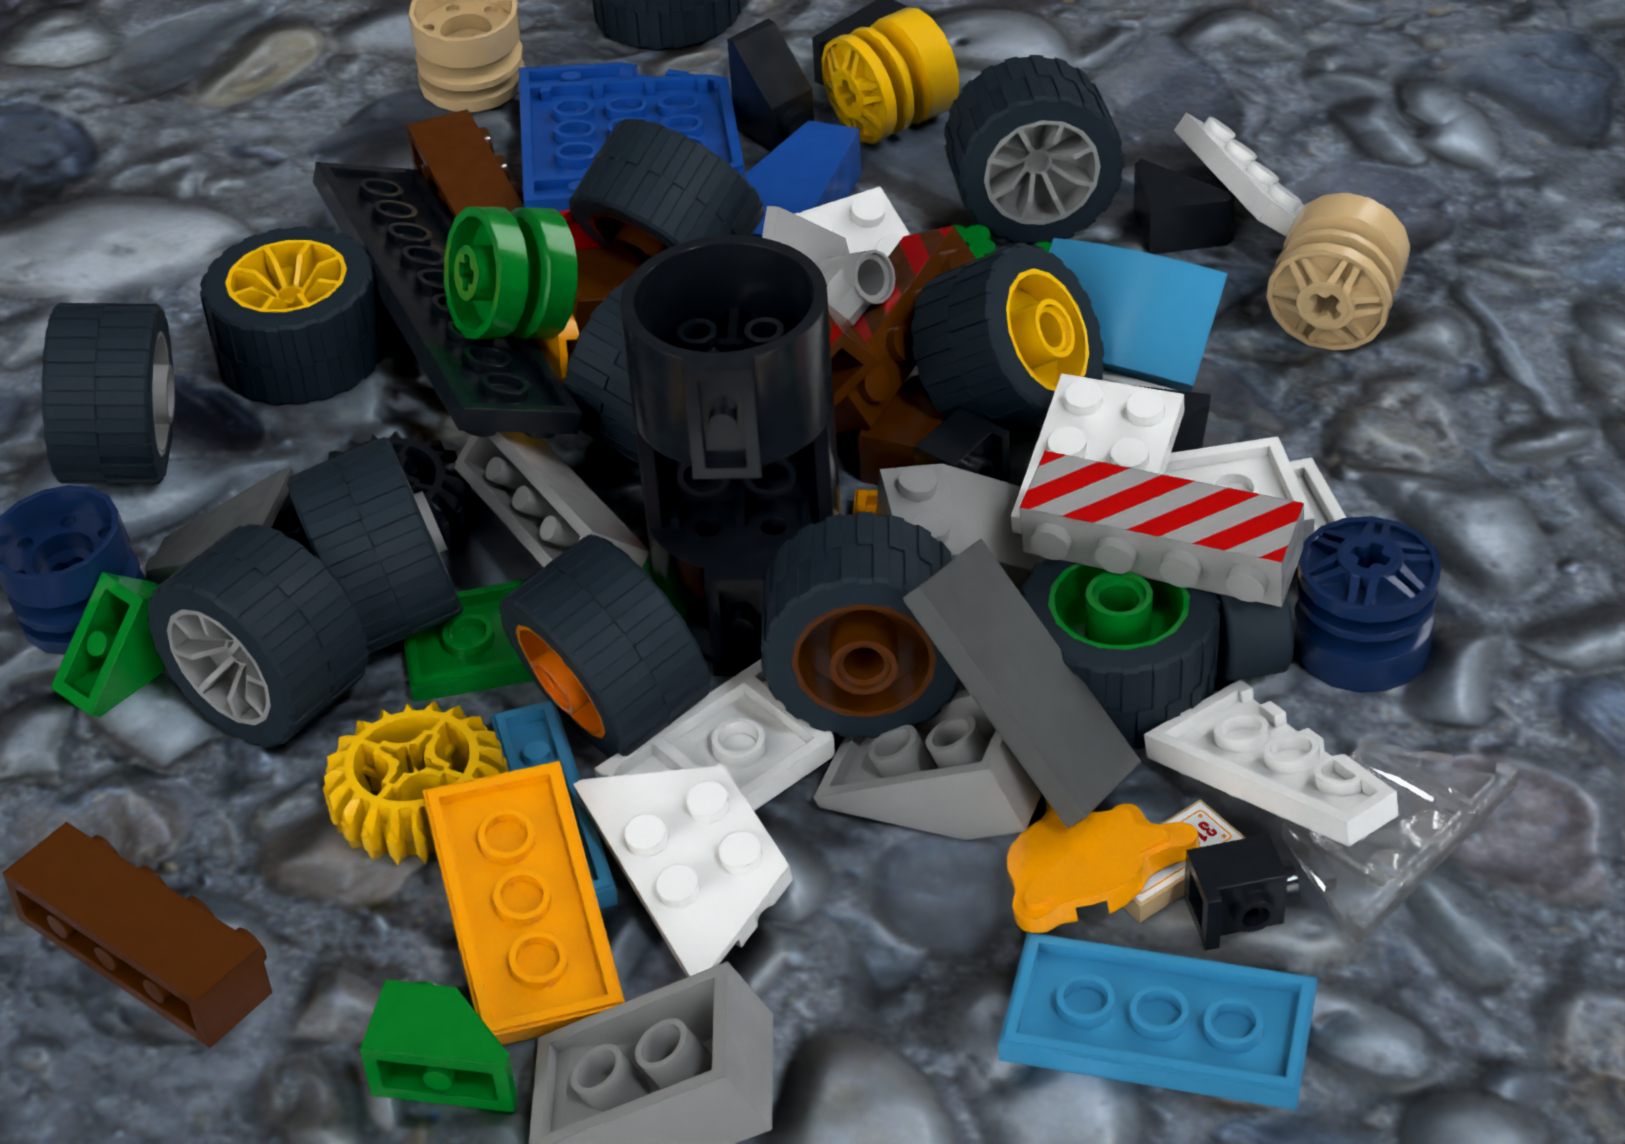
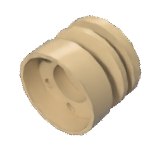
[409,0,525,112]
[1266,192,1410,350]

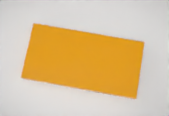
[422,761,625,1045]

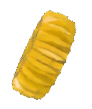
[323,700,509,866]

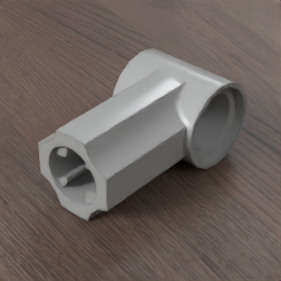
[819,250,896,326]

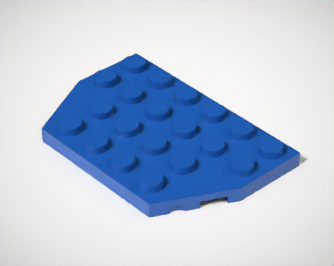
[519,62,744,211]

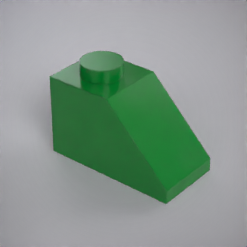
[50,572,165,717]
[360,979,518,1113]

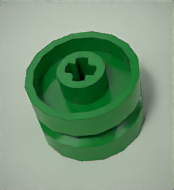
[444,207,578,339]

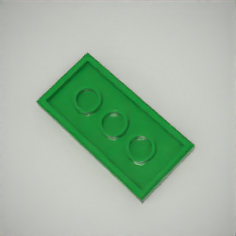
[403,559,652,703]

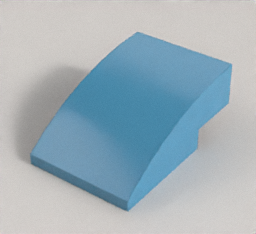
[1049,238,1228,392]

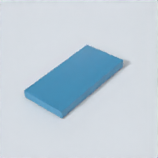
[998,932,1318,1110]

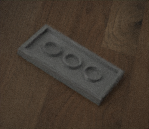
[903,539,1141,828]

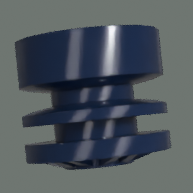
[0,485,147,655]
[1293,516,1441,693]

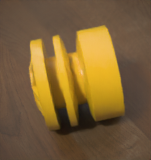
[821,7,959,144]

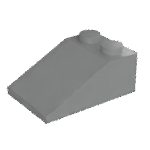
[876,464,1046,591]
[813,689,1042,840]
[529,961,773,1144]

